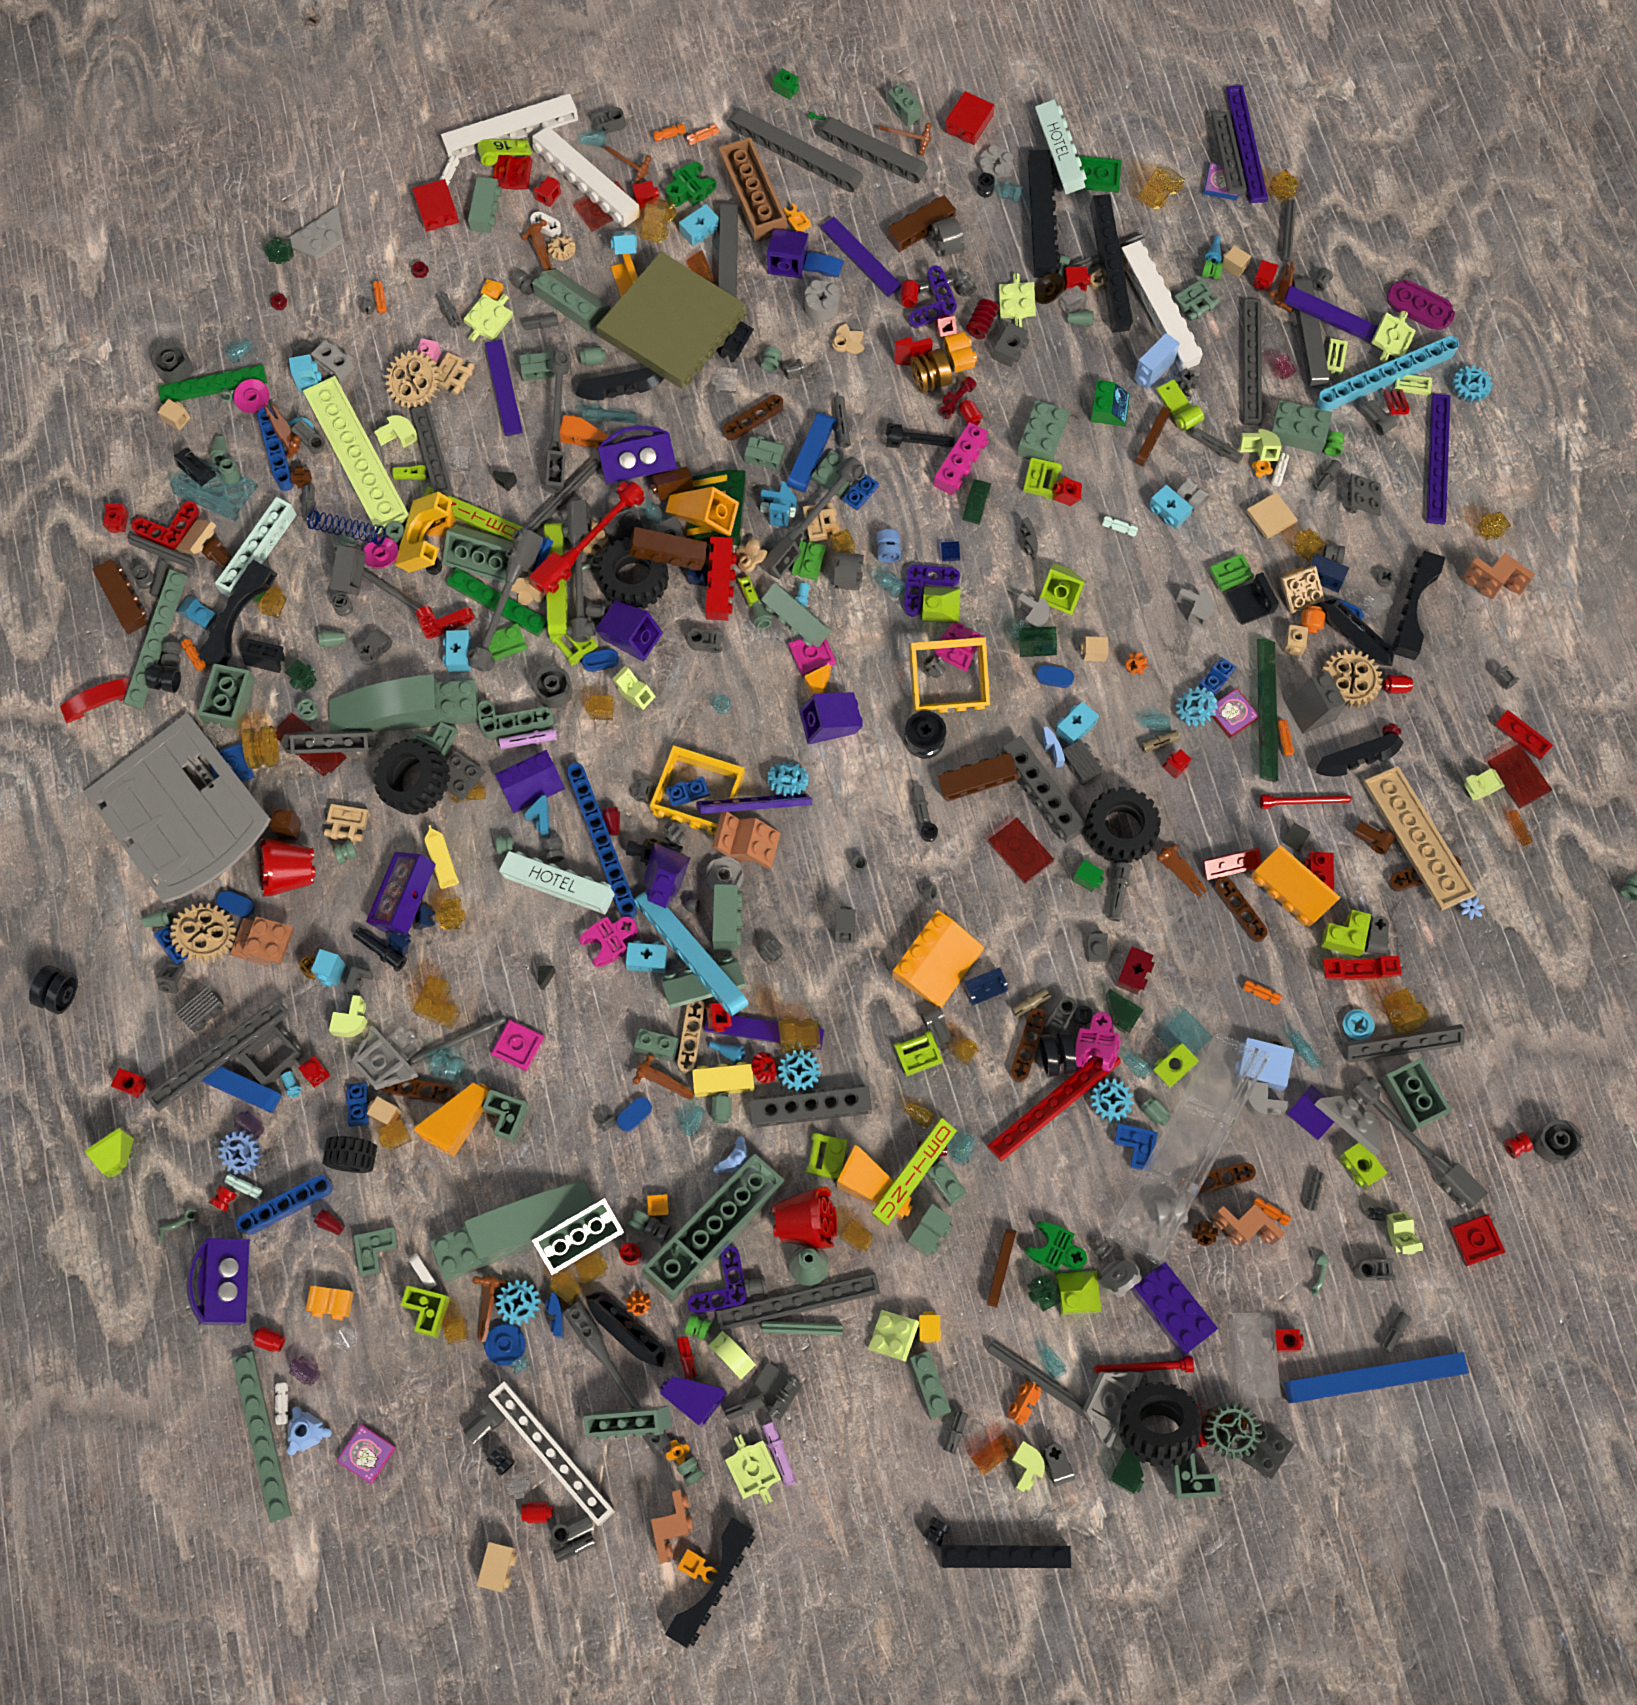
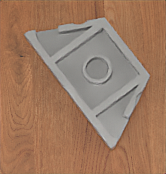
[282,207,345,260]
[351,1025,418,1090]
[1314,1095,1382,1156]
[1082,1372,1144,1448]

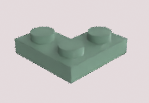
[811,450,851,498]
[411,722,459,757]
[354,1227,398,1277]

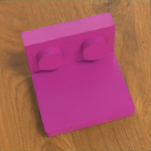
[934,622,984,672]

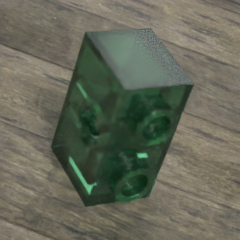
[1019,626,1057,657]

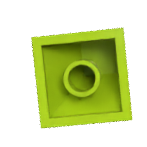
[1038,563,1085,615]
[922,586,961,623]
[84,1127,134,1177]
[1056,1270,1102,1316]

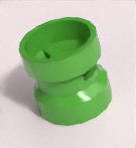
[1202,260,1223,281]
[1324,431,1344,456]
[685,1314,711,1341]

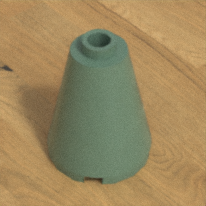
[789,1246,830,1286]

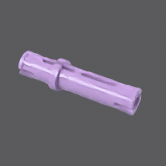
[499,728,557,750]
[762,1422,797,1487]

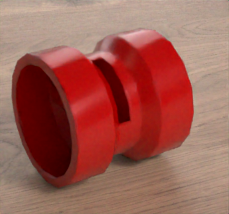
[1504,1132,1533,1159]
[208,1185,237,1212]
[620,1242,642,1266]

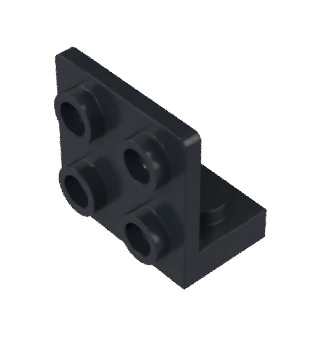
[599,506,644,546]
[1226,572,1279,625]

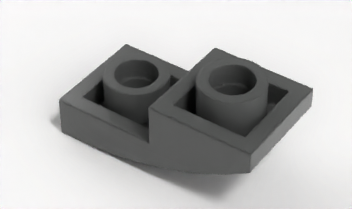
[1020,517,1038,560]

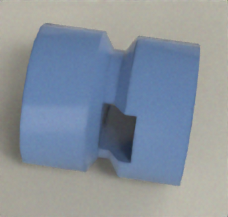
[876,529,901,563]

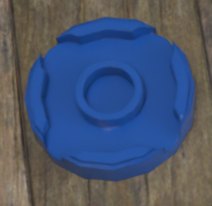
[484,1324,526,1366]

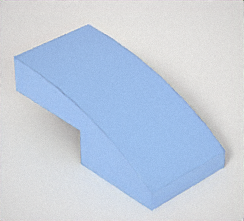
[1042,727,1065,768]

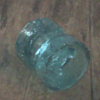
[1002,181,1023,203]
[880,572,906,597]

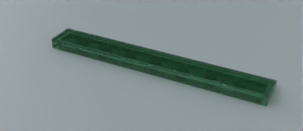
[1257,637,1279,782]

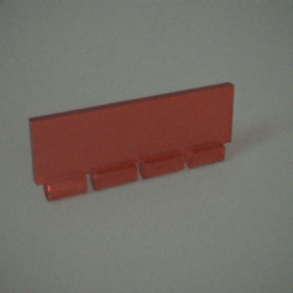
[273,713,346,776]

